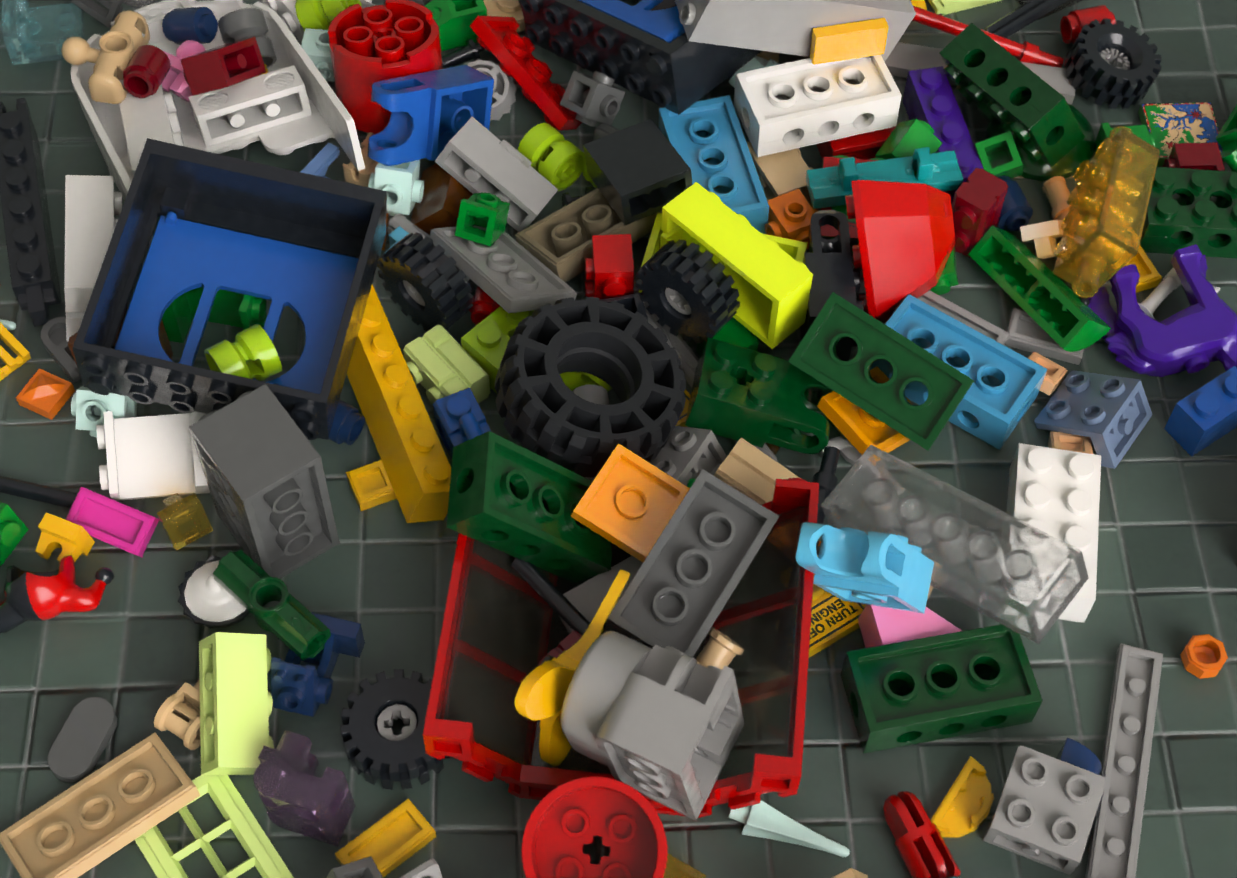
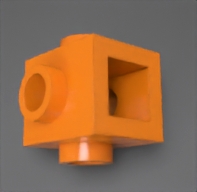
[765,188,818,250]

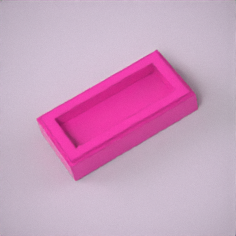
[65,486,159,558]

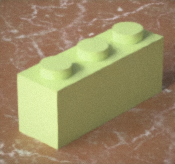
[199,632,274,775]

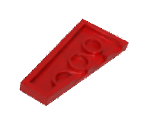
[470,16,582,131]

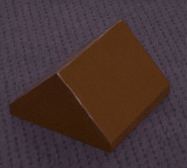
[410,163,473,235]

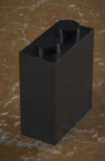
[583,119,692,225]

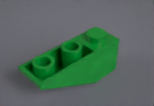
[424,0,487,51]

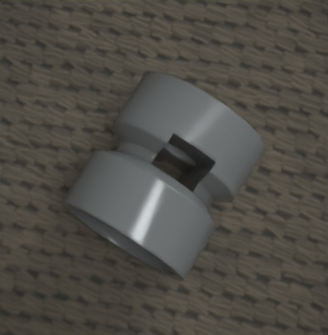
[218,8,277,68]

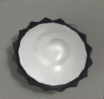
[178,555,250,629]

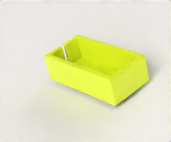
[660,182,813,349]

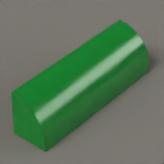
[968,225,1111,352]

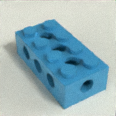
[659,95,769,234]
[870,294,1047,450]

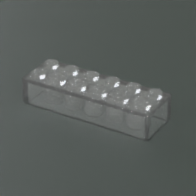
[821,445,1089,644]

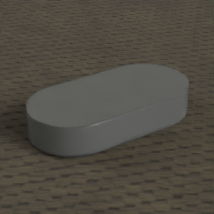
[47,697,117,783]

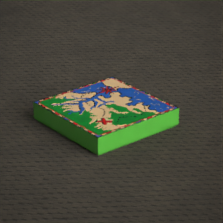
[1138,102,1224,166]

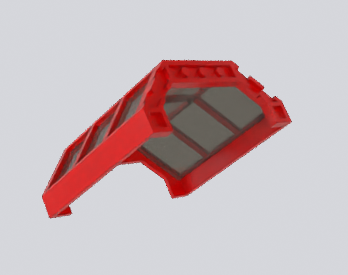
[423,478,819,818]

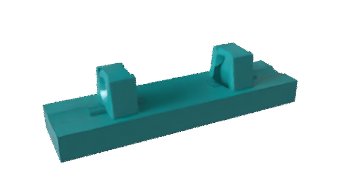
[806,147,964,209]

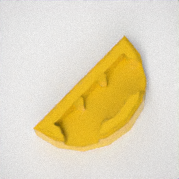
[930,756,994,838]

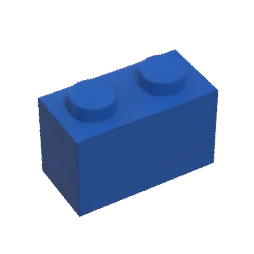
[1164,366,1237,457]

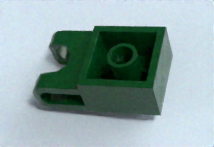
[685,337,833,454]

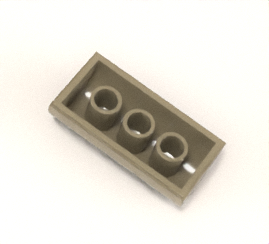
[515,188,662,283]

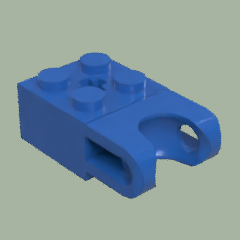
[368,64,494,166]

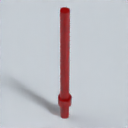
[912,6,1064,68]

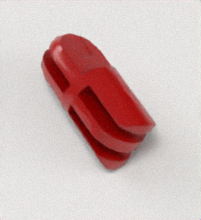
[883,791,961,878]

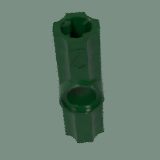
[213,550,331,660]

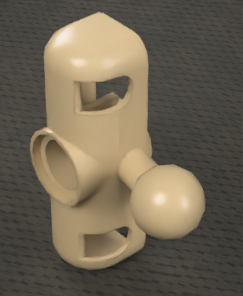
[61,10,150,104]

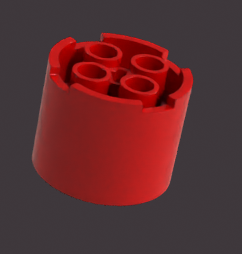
[328,0,443,134]
[522,776,668,878]

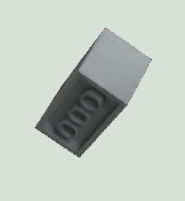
[189,384,340,579]
[603,469,779,657]

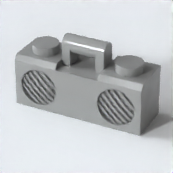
[435,117,559,232]

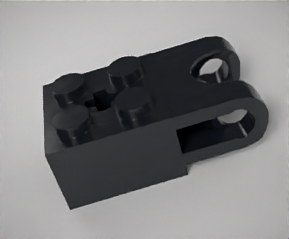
[799,210,864,361]

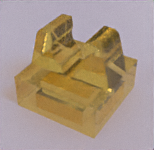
[157,493,213,551]

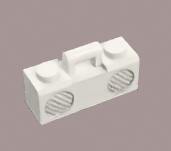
[188,65,312,147]

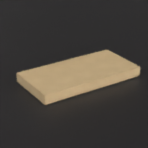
[0,732,201,878]

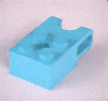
[795,522,934,614]

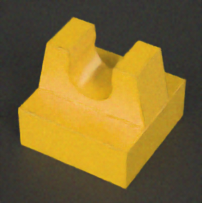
[35,512,95,563]

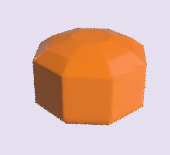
[1180,634,1228,679]

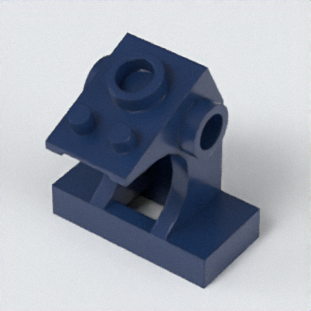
[267,612,365,717]

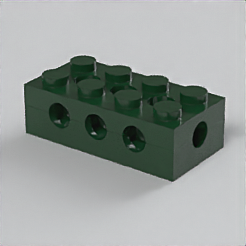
[939,23,1085,168]
[1132,166,1237,259]
[788,292,974,451]
[446,431,612,583]
[840,622,1043,754]

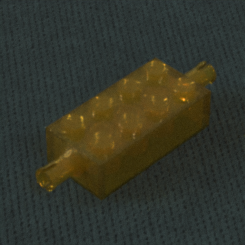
[1053,126,1160,298]

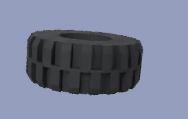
[495,297,687,477]

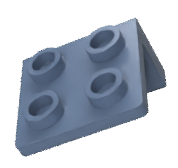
[1034,370,1153,469]

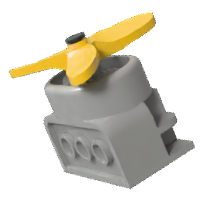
[515,569,745,821]

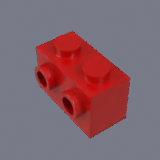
[585,234,634,299]

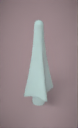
[728,799,850,857]

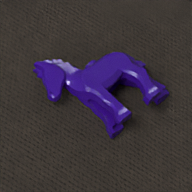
[1085,244,1237,377]

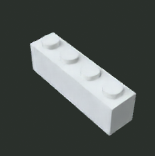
[119,84,184,176]

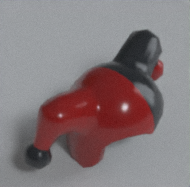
[0,555,114,633]

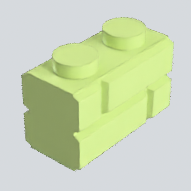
[403,324,490,406]

